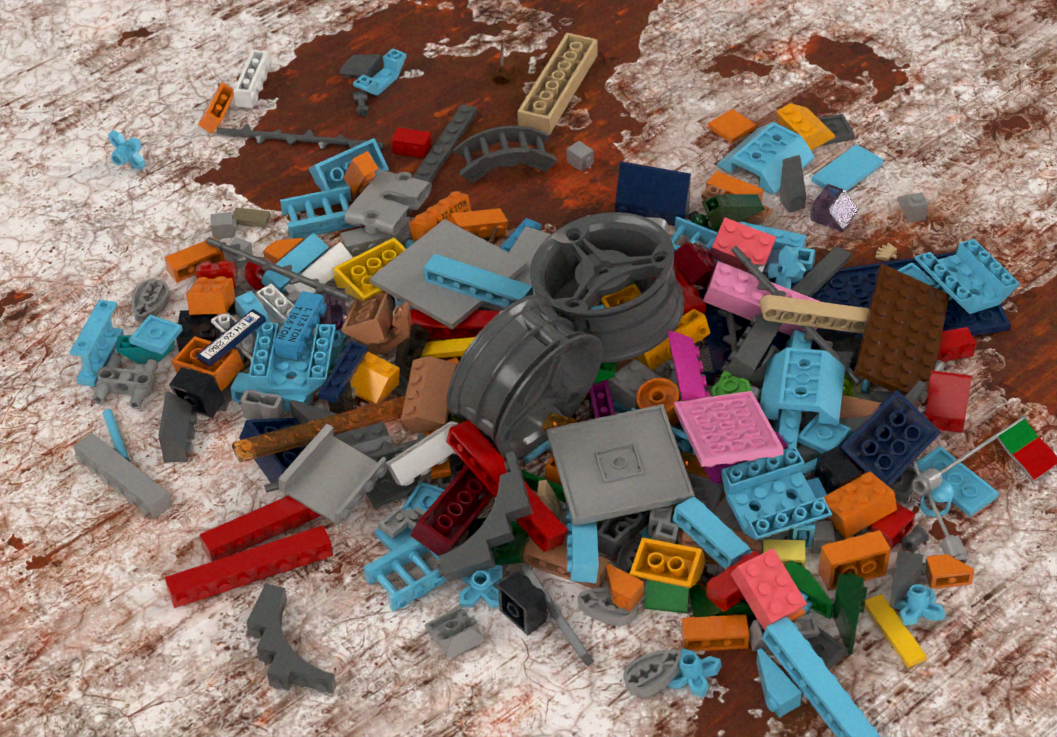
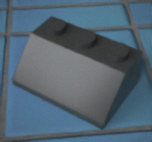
[158,392,197,462]
[334,422,395,468]

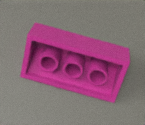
[667,331,710,401]

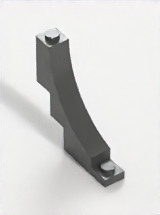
[437,451,533,582]

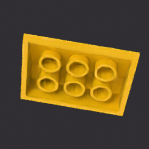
[333,238,406,301]

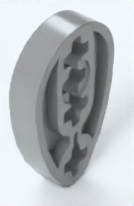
[132,279,170,323]
[578,587,639,626]
[623,650,682,697]

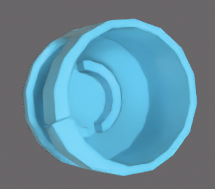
[920,478,954,517]

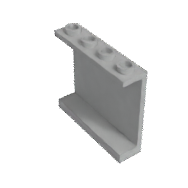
[278,424,387,526]

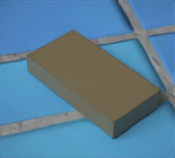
[233,207,271,228]

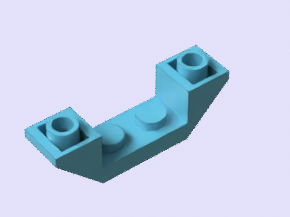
[353,49,406,96]

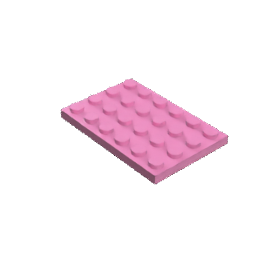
[674,391,783,467]

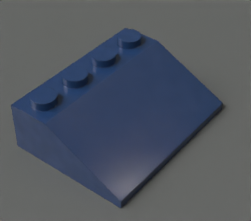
[615,161,691,226]
[839,390,941,487]
[239,418,312,483]

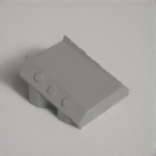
[424,607,484,660]

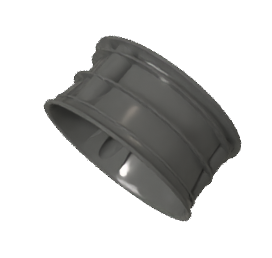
[530,212,685,363]
[447,295,603,458]

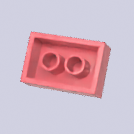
[711,218,776,273]
[731,548,807,630]

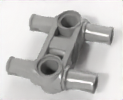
[92,355,158,409]

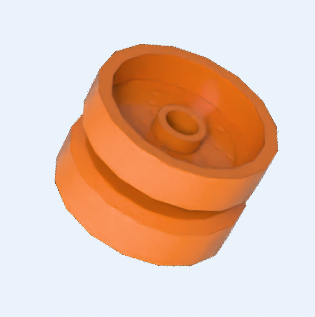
[636,378,681,426]

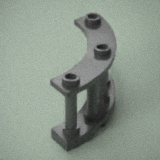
[453,126,558,183]

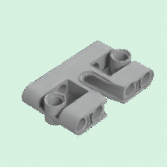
[345,170,432,236]

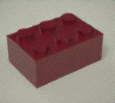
[674,241,718,288]

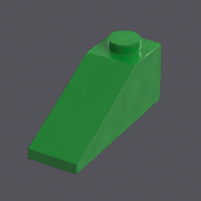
[785,561,834,620]

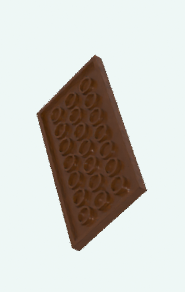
[854,264,950,406]

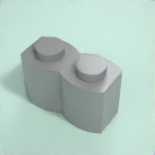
[240,390,284,419]

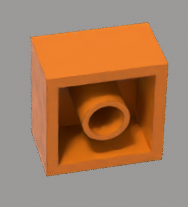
[186,276,235,315]

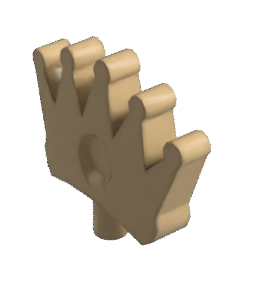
[875,243,897,262]

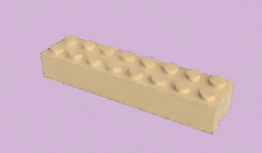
[518,33,597,135]

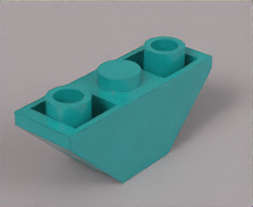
[116,335,175,364]

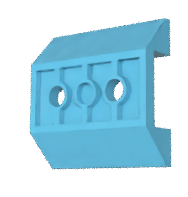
[717,122,814,195]
[915,239,1020,314]
[248,323,336,395]
[760,348,845,425]
[721,446,832,540]

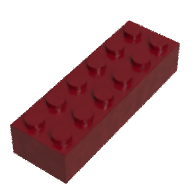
[410,465,495,556]

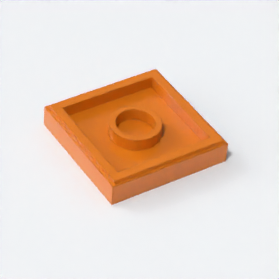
[708,109,756,144]

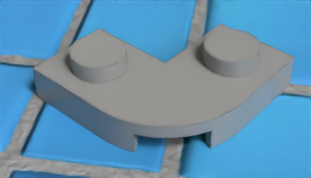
[378,507,425,539]

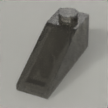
[395,323,431,380]

